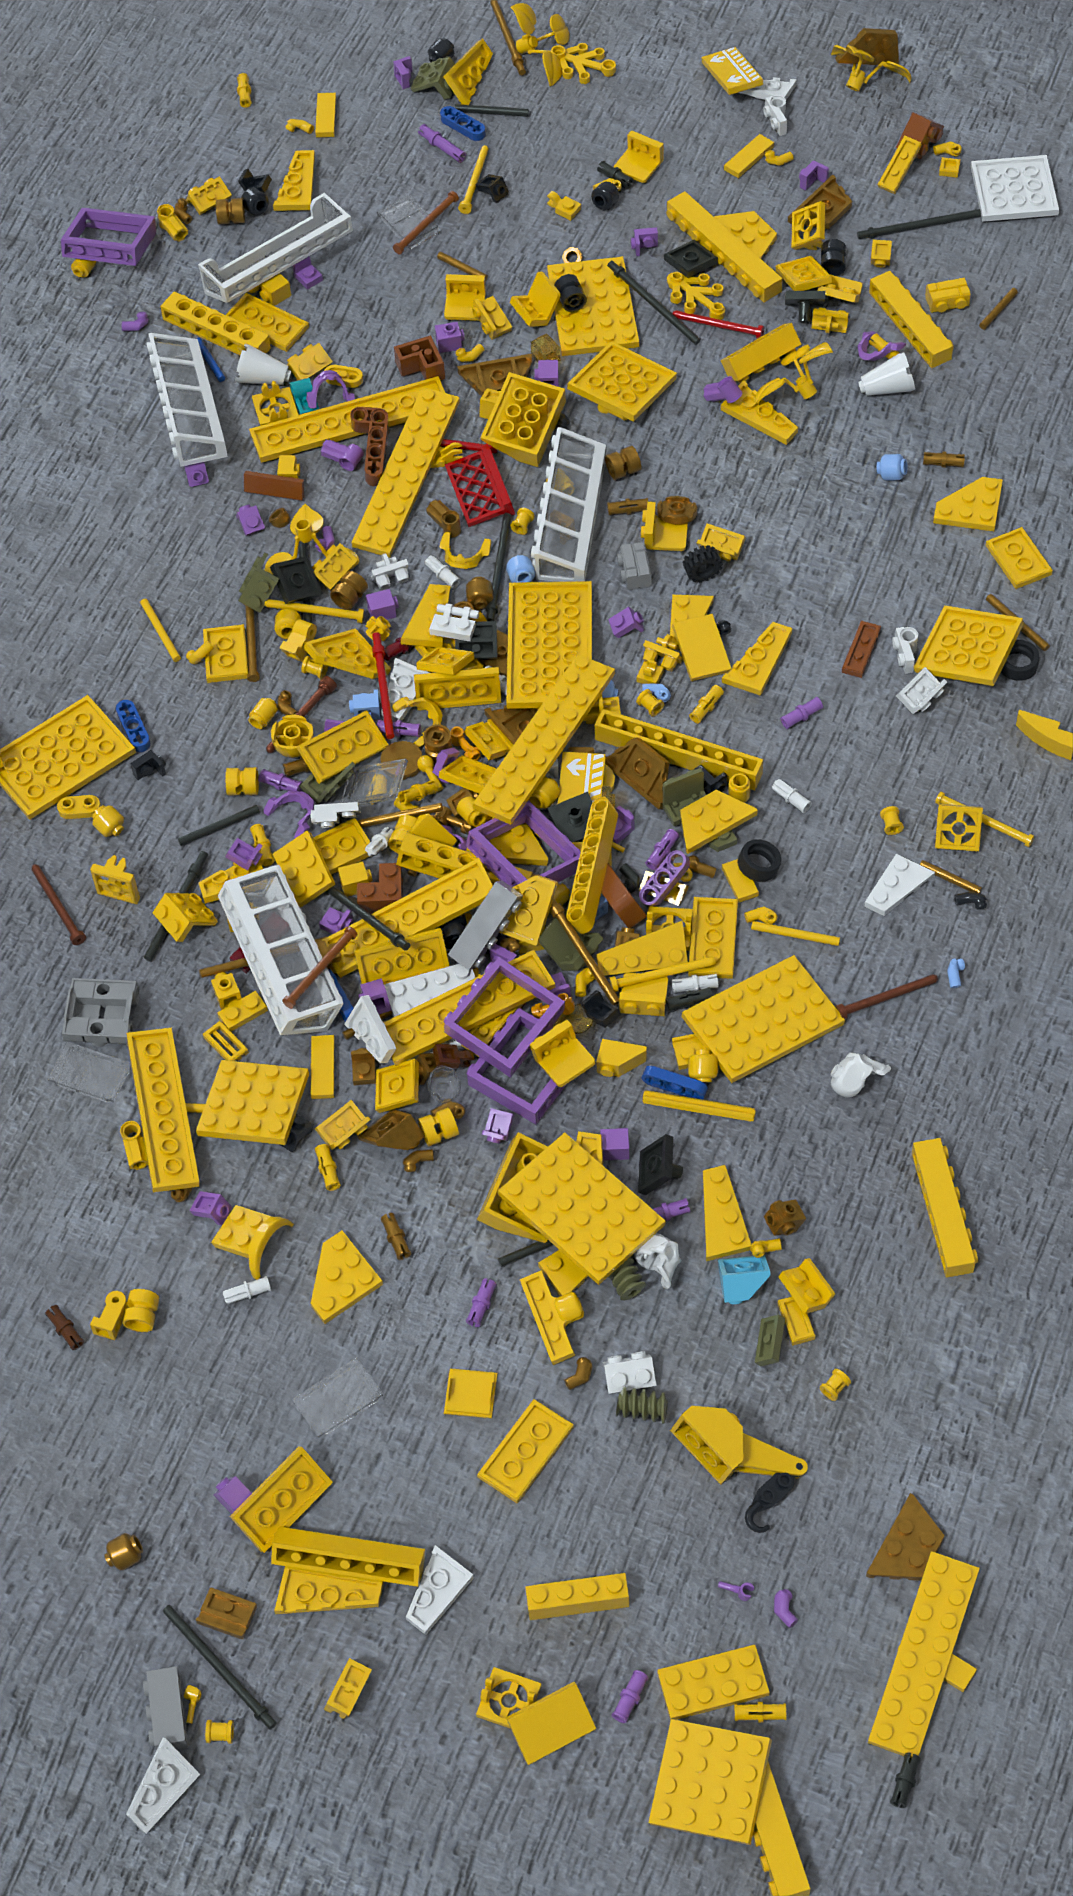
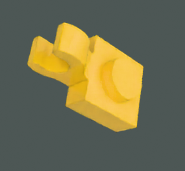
[547,191,581,221]

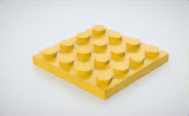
[567,341,677,422]
[914,605,1024,686]
[196,1060,309,1145]
[648,1719,772,1845]

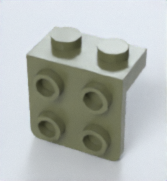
[411,56,455,100]
[238,552,279,613]
[299,762,356,804]
[663,768,706,826]
[539,909,603,971]

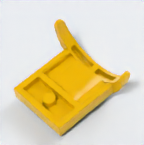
[211,1205,294,1280]

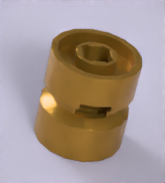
[216,198,245,224]
[605,446,641,480]
[330,571,368,610]
[423,724,452,764]

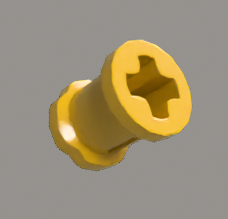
[510,508,535,535]
[301,656,328,679]
[636,689,664,717]
[880,806,904,835]
[819,1369,851,1401]
[205,1720,234,1744]

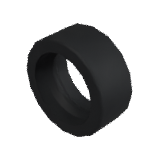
[1001,639,1040,681]
[737,839,782,882]

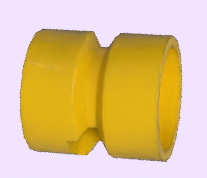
[225,767,259,796]
[388,815,417,854]
[418,1107,459,1147]
[123,1289,160,1332]

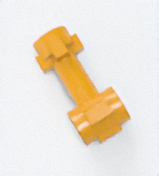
[451,726,481,761]
[531,993,575,1019]

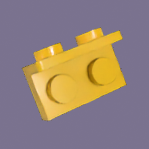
[186,176,232,215]
[818,275,863,303]
[472,296,512,340]
[312,543,358,590]
[778,1258,835,1314]

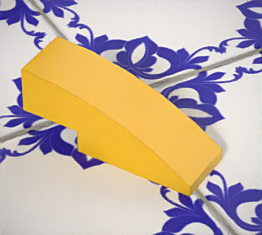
[1016,710,1073,760]

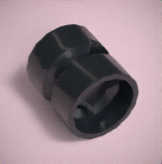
[821,239,846,276]
[555,274,587,312]
[439,913,467,949]

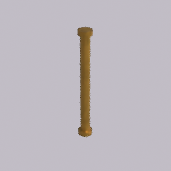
[244,604,260,682]

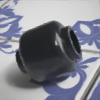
[428,38,455,62]
[591,181,619,210]
[241,187,269,216]

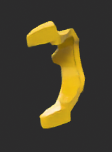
[439,532,491,569]
[392,697,443,747]

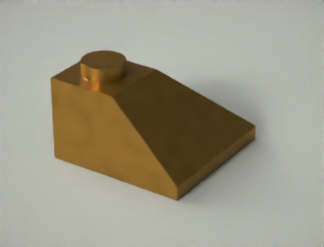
[358,1109,425,1150]

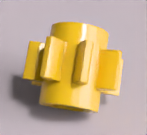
[365,616,391,641]

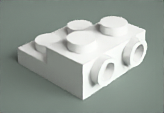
[311,802,361,829]

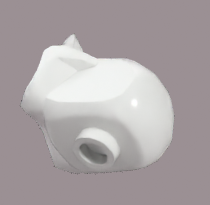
[831,1053,891,1098]
[634,1233,682,1289]

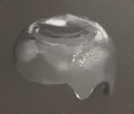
[427,1066,461,1104]

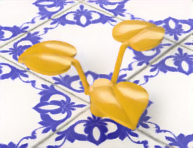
[510,3,570,86]
[831,45,912,92]
[755,342,833,404]
[264,504,360,575]

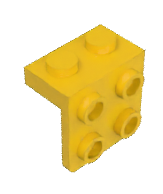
[614,130,664,183]
[510,271,560,327]
[444,274,486,321]
[641,502,688,551]
[152,893,218,942]
[619,973,668,1017]
[529,1020,595,1087]

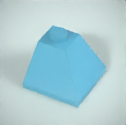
[718,1255,771,1304]

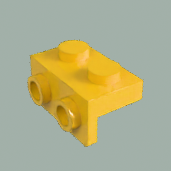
[287,343,333,380]
[696,523,746,561]
[315,1100,371,1150]

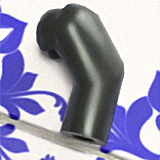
[619,863,640,893]

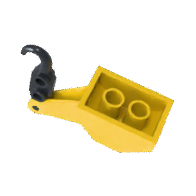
[670,1406,808,1533]

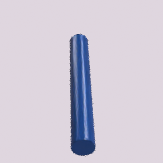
[196,337,226,382]

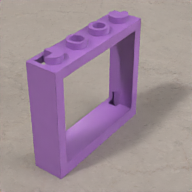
[61,208,156,266]
[466,801,581,887]
[444,957,565,1078]
[467,1008,587,1124]

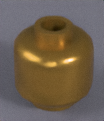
[466,576,493,609]
[104,1533,143,1570]

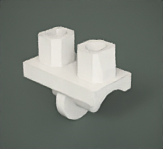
[371,553,409,590]

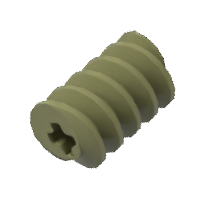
[609,1258,646,1301]
[616,1386,668,1424]

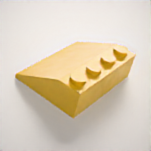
[480,372,566,467]
[476,1132,548,1243]

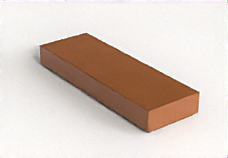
[244,471,304,500]
[842,621,881,678]

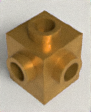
[764,1199,806,1236]

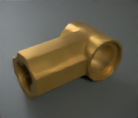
[426,499,461,538]

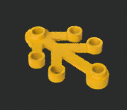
[551,43,616,84]
[667,272,725,320]

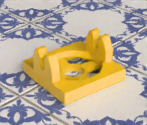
[791,201,825,250]
[252,381,298,426]
[935,804,983,851]
[90,855,140,904]
[646,906,693,951]
[476,1667,542,1729]

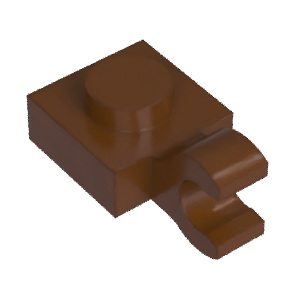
[433,1044,474,1069]

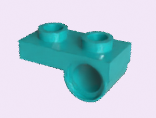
[290,378,319,415]

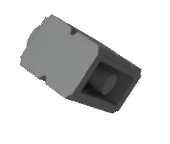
[617,542,651,590]

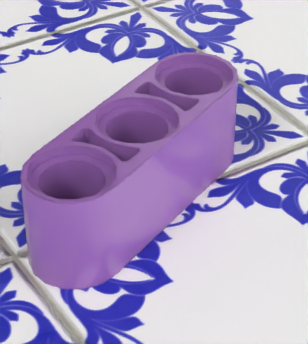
[639,850,690,907]

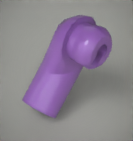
[122,312,149,331]
[774,1589,798,1628]

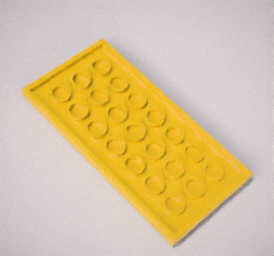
[506,581,592,709]

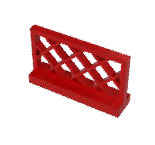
[445,444,515,527]

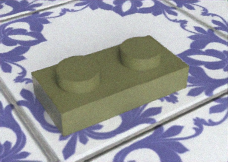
[755,1314,785,1366]

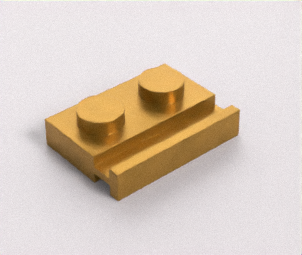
[196,1587,257,1640]

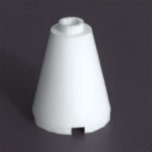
[235,343,291,385]
[858,352,915,396]

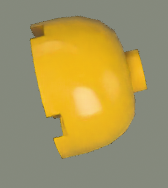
[271,714,314,758]

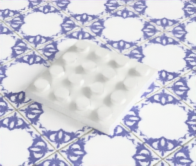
[971,155,1059,222]
[384,964,484,1061]

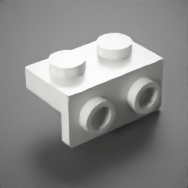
[896,667,947,714]
[603,1351,656,1394]

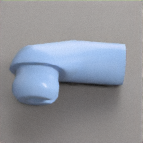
[642,684,671,702]
[947,958,965,988]

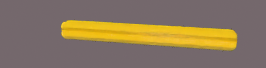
[642,1090,756,1122]

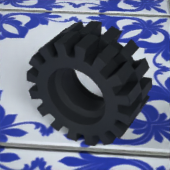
[682,545,723,583]

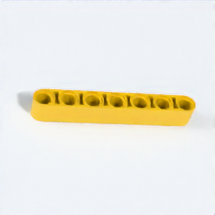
[566,797,618,934]

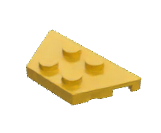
[714,211,777,259]
[680,790,758,854]
[466,822,548,866]

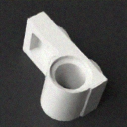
[763,95,787,136]
[892,627,918,674]

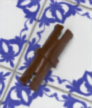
[45,1305,84,1350]

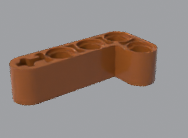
[350,407,389,486]
[601,863,647,928]

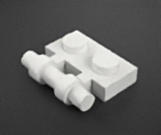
[429,603,479,641]

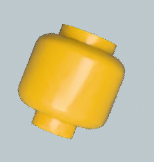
[274,609,301,639]
[529,777,560,809]
[92,805,124,837]
[688,1050,718,1083]

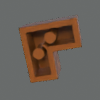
[896,112,944,159]
[394,335,445,380]
[357,863,403,914]

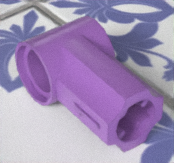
[703,376,742,403]
[321,440,364,471]

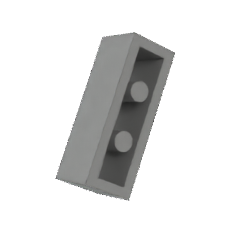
[143,1666,188,1750]

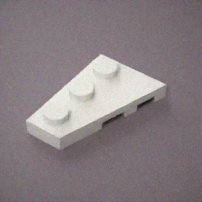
[738,77,797,100]
[381,658,430,722]
[864,854,935,916]
[344,995,396,1064]
[406,1545,474,1635]
[126,1738,200,1834]

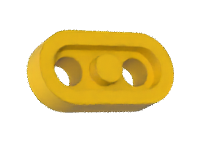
[324,365,363,388]
[57,795,101,819]

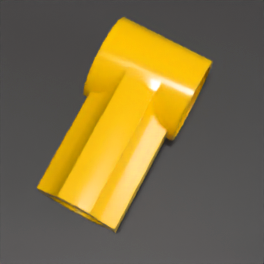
[157,204,188,242]
[120,1121,148,1170]

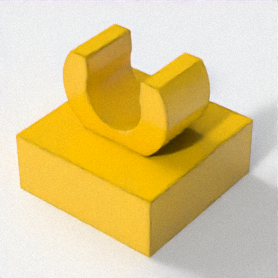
[636,660,664,684]

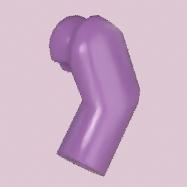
[315,526,335,552]

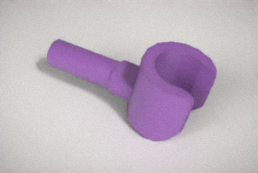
[718,1581,754,1601]

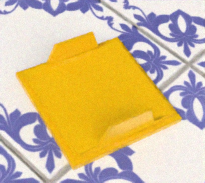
[444,1369,498,1418]

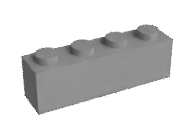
[448,880,523,970]

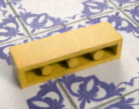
[720,323,801,383]
[525,1573,629,1620]

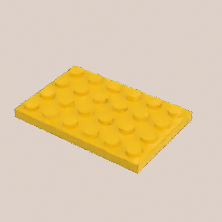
[547,256,639,356]
[0,695,136,820]
[681,955,845,1083]
[498,1132,666,1285]

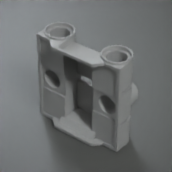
[62,978,140,1047]

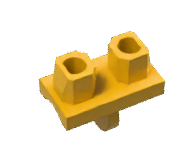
[811,307,849,334]
[643,634,683,672]
[583,694,621,724]

